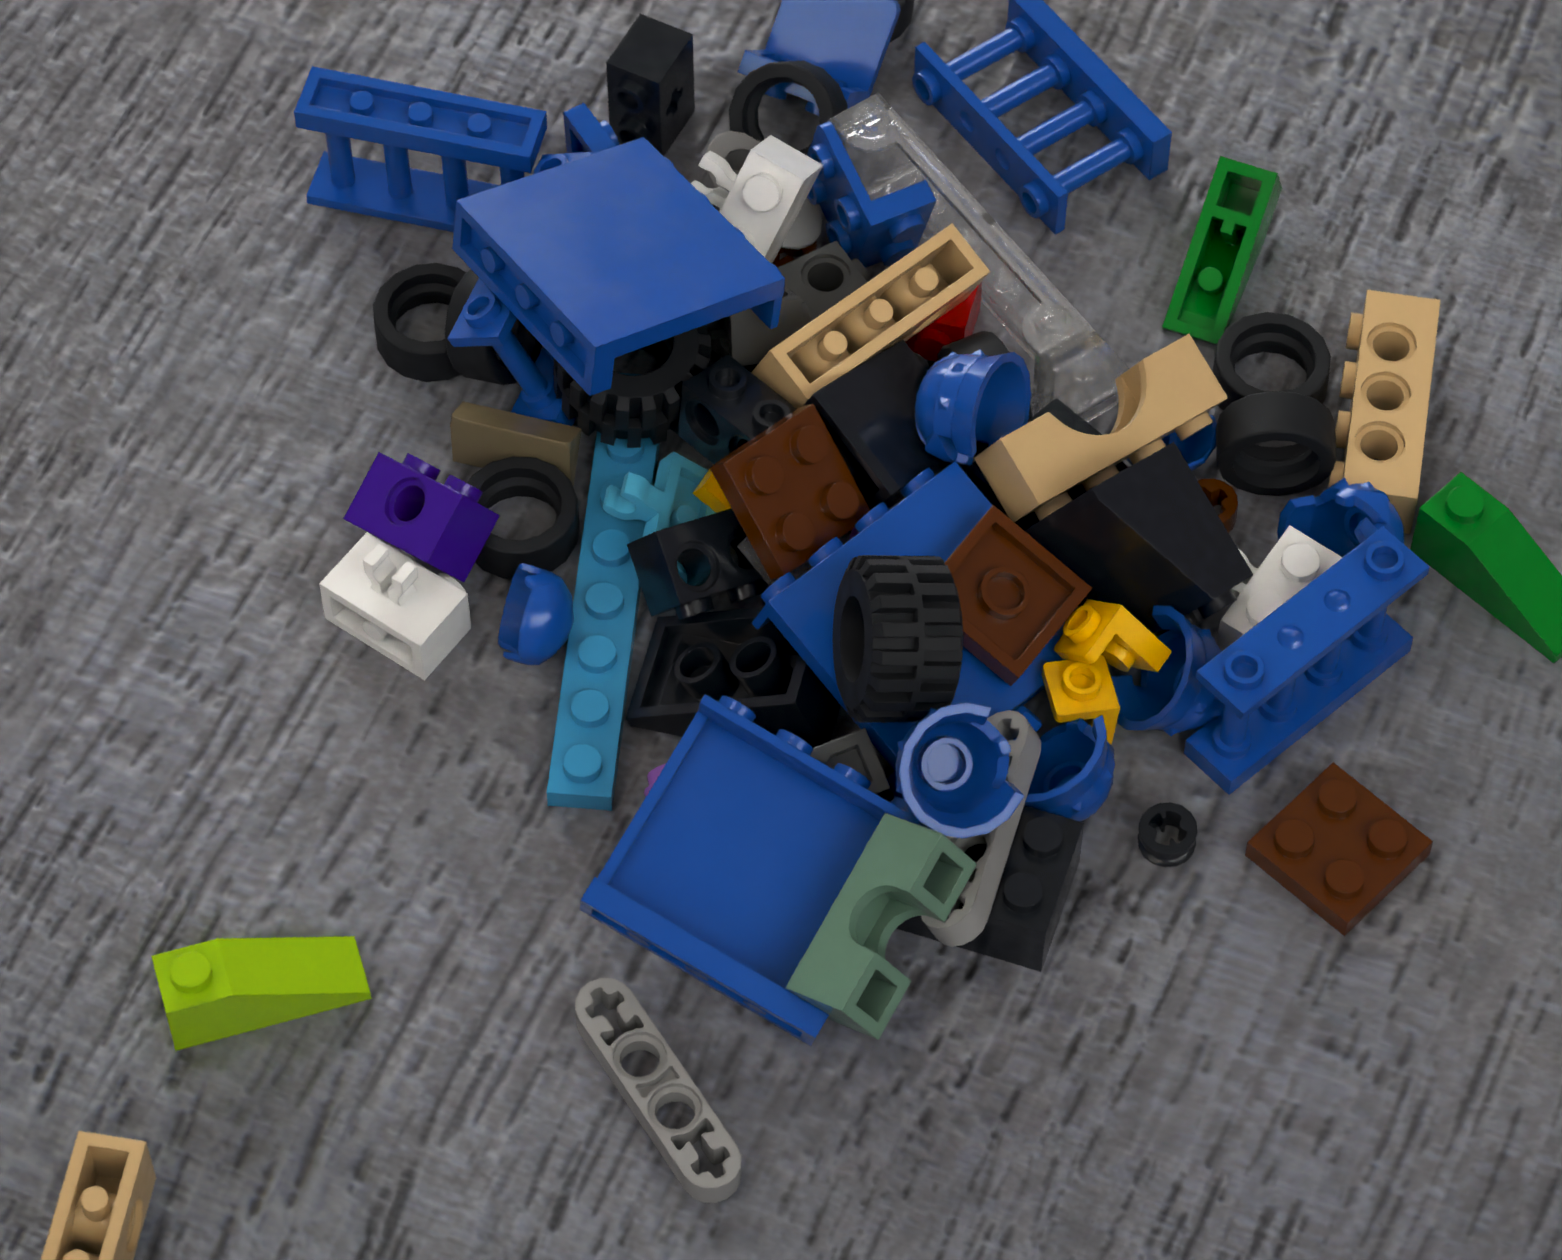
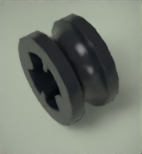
[1138,802,1198,867]

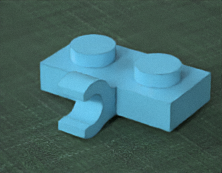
[602,451,716,583]

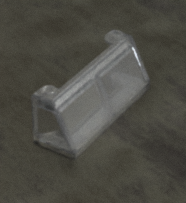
[829,93,1130,422]

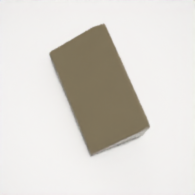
[450,401,582,486]

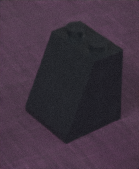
[803,340,952,534]
[1025,442,1253,634]

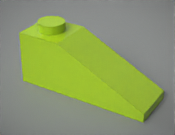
[151,936,372,1051]

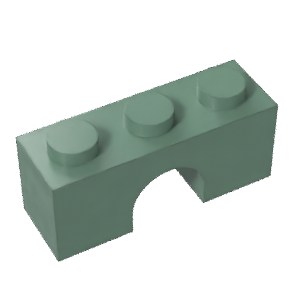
[786,813,977,1040]

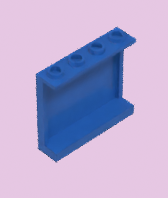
[452,137,785,396]
[752,461,1077,799]
[580,694,930,1046]

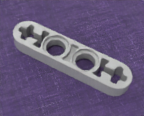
[921,710,1042,947]
[575,978,741,1203]

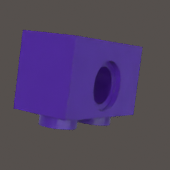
[343,452,500,583]

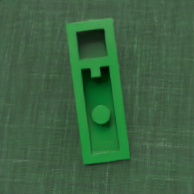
[1162,156,1282,346]
[1410,472,1562,663]

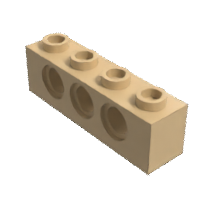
[751,223,990,409]
[1328,290,1440,534]
[41,1131,156,1260]

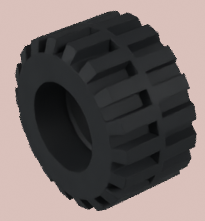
[553,324,711,448]
[833,555,963,723]

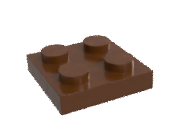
[710,403,870,580]
[944,505,1092,686]
[1245,762,1433,936]

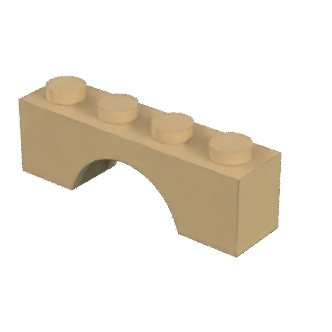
[974,334,1228,523]

